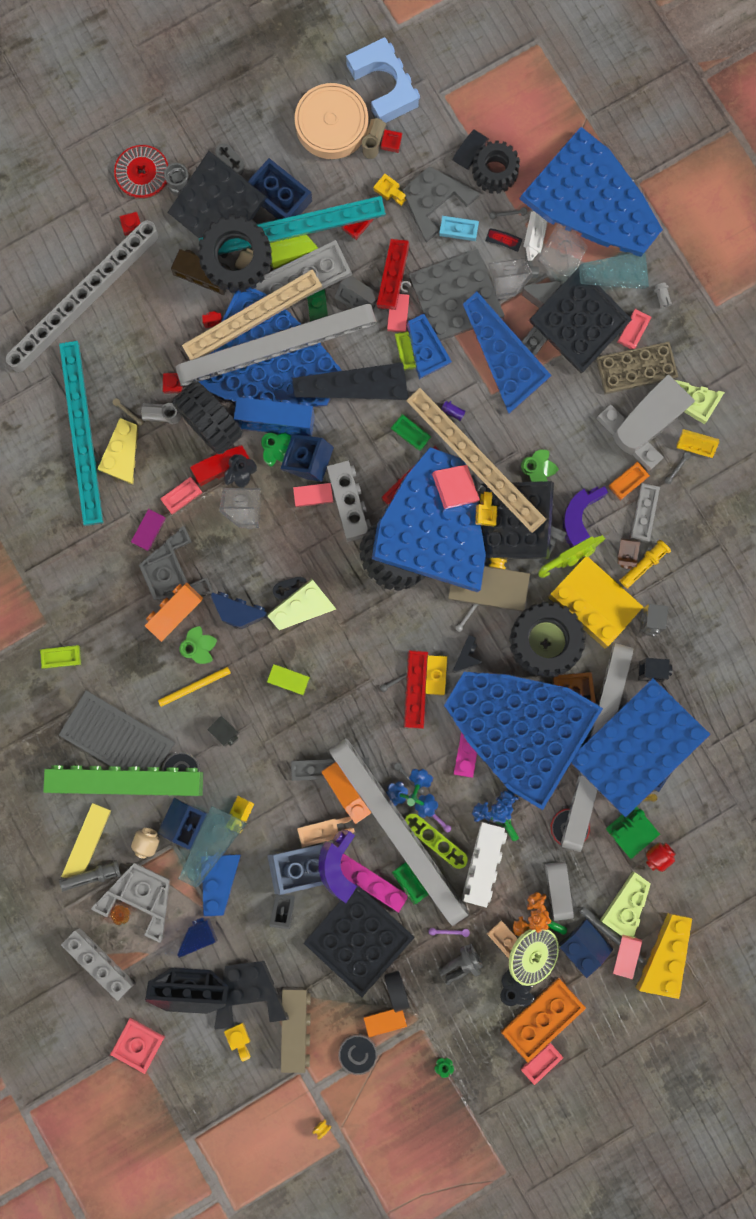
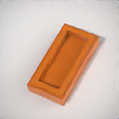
[608,462,650,501]
[364,1009,407,1037]

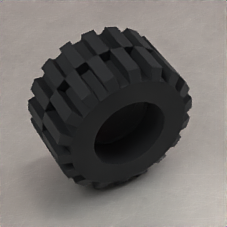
[472,140,520,194]

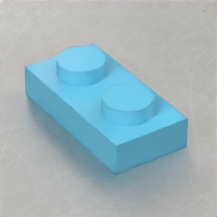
[439,216,479,241]

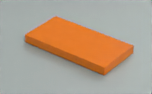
[500,977,586,1063]

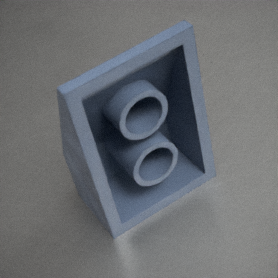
[267,844,324,895]

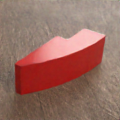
[190,445,250,486]

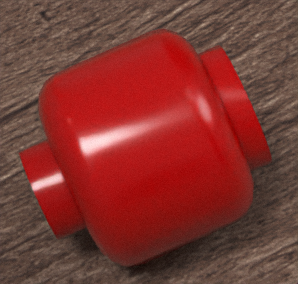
[646,842,676,872]

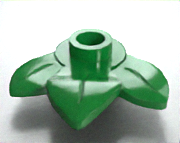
[261,433,291,467]

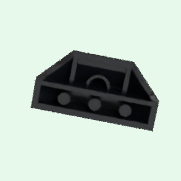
[145,968,228,1014]

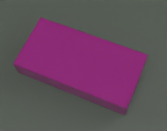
[131,509,166,552]

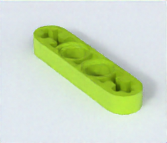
[405,814,468,869]

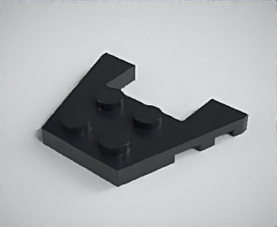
[214,961,289,1030]

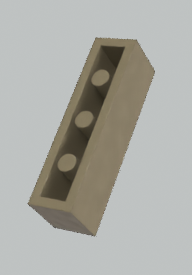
[281,987,311,1073]

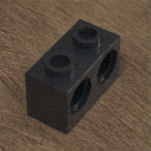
[638,658,672,682]

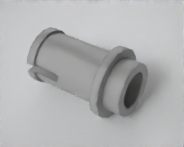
[654,282,672,308]

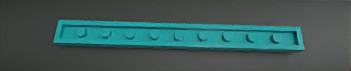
[199,196,386,255]
[59,341,104,526]

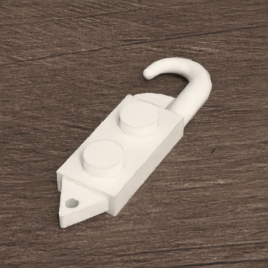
[524,211,547,261]

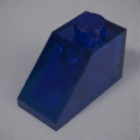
[177,917,218,958]

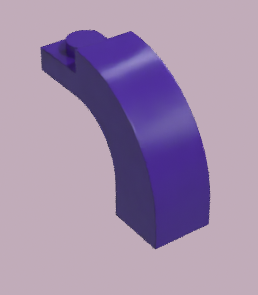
[562,486,608,548]
[318,829,357,903]

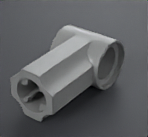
[141,403,181,424]

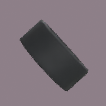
[384,971,410,1012]

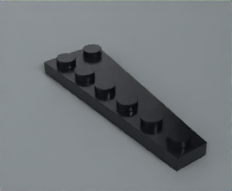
[291,362,409,400]

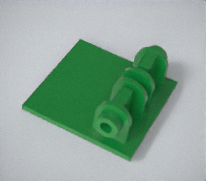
[605,807,660,859]

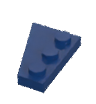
[407,314,452,379]

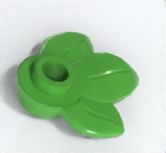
[521,450,559,482]
[179,626,217,664]

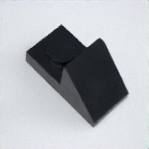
[452,635,482,673]

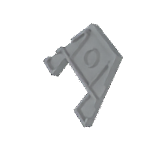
[91,863,170,943]

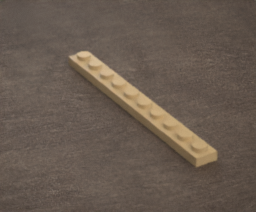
[407,388,546,533]

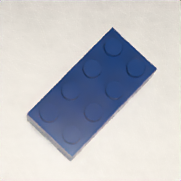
[234,395,315,437]

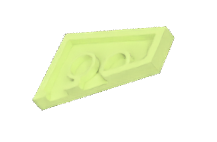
[675,380,725,424]
[267,579,336,630]
[600,871,651,938]

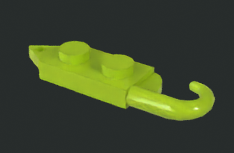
[538,535,605,578]

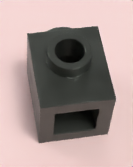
[207,716,239,747]

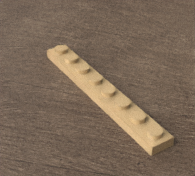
[182,269,322,360]

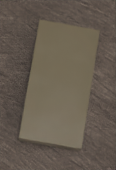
[596,342,678,394]
[448,566,530,612]

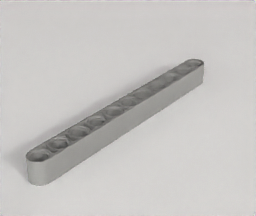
[6,220,158,372]
[175,304,377,386]
[561,643,634,852]
[329,738,469,926]

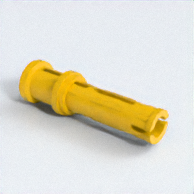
[619,540,671,589]

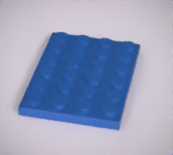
[571,679,710,817]

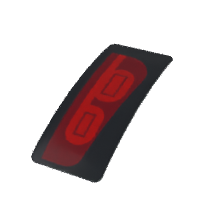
[485,228,522,252]

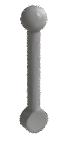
[456,604,479,632]

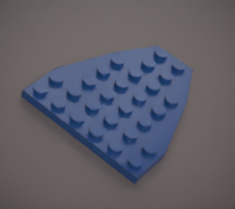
[520,127,663,257]
[199,287,342,407]
[372,447,486,592]
[444,672,603,810]

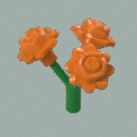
[513,892,567,937]

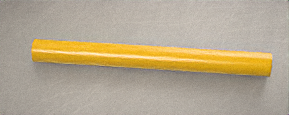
[158,667,231,707]

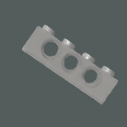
[327,460,371,542]
[61,928,136,1001]

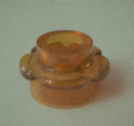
[111,905,130,925]

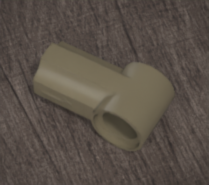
[362,118,386,159]

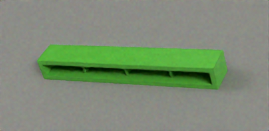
[43,765,203,796]

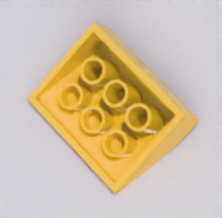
[548,557,643,649]

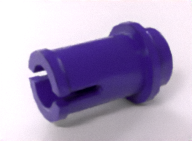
[441,401,466,421]

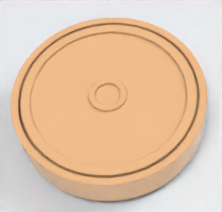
[295,83,368,159]

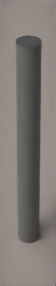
[579,906,646,964]

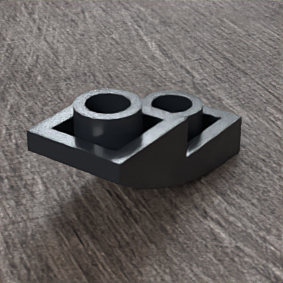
[452,129,489,170]

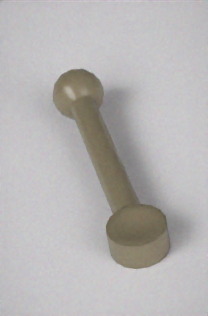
[113,398,144,426]

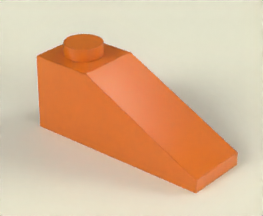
[322,761,372,824]

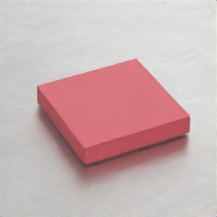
[432,465,480,509]
[110,1018,165,1074]

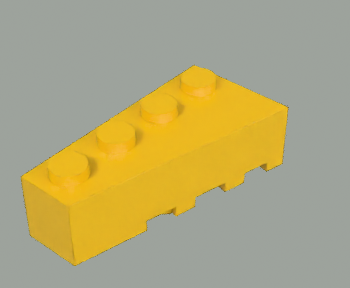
[635,913,692,999]

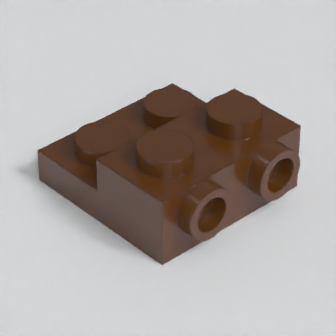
[553,672,596,704]

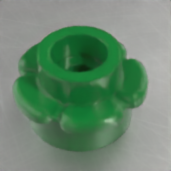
[434,1058,454,1078]

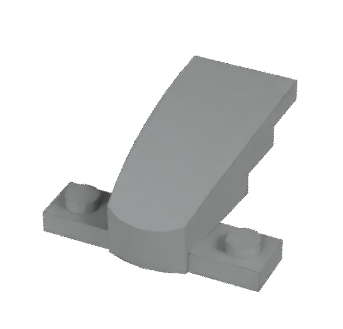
[596,374,695,471]

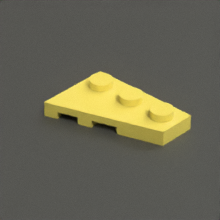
[98,418,138,484]

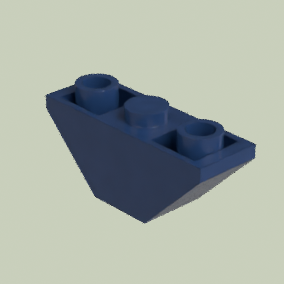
[211,591,267,629]

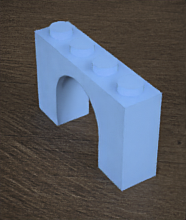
[346,37,420,123]

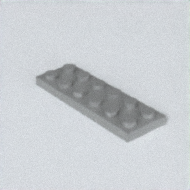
[254,240,352,299]

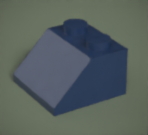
[280,434,334,482]
[558,919,613,978]

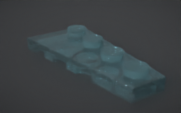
[579,253,649,289]
[178,806,247,887]

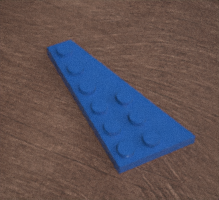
[463,291,552,414]

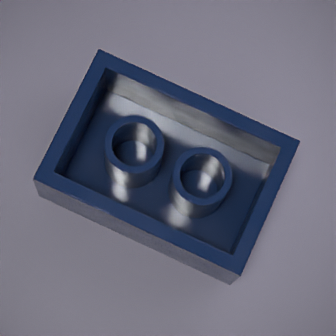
[248,158,312,220]

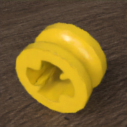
[489,558,507,569]
[312,1119,331,1140]

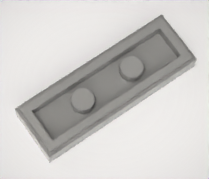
[630,483,660,543]

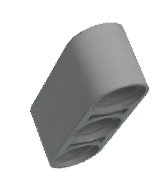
[545,861,574,921]

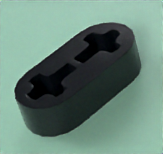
[273,576,307,600]

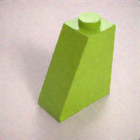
[270,235,318,269]

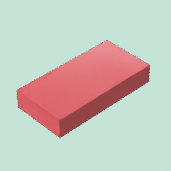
[387,294,409,332]
[617,309,651,350]
[161,477,203,515]
[293,483,333,507]
[613,935,642,979]
[520,1043,563,1085]

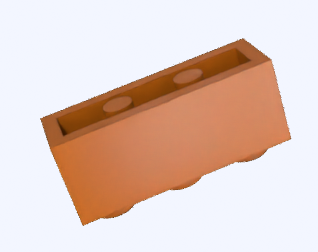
[145,582,203,642]

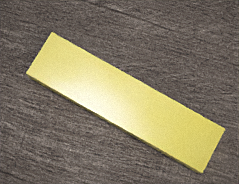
[61,803,111,878]

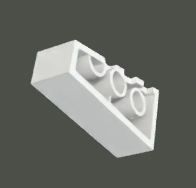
[461,822,507,908]

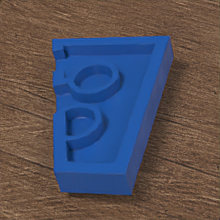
[202,854,241,916]

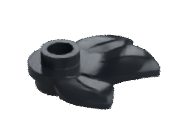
[224,454,257,488]
[500,969,535,1007]

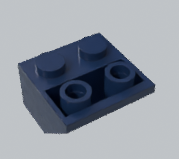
[157,797,210,850]

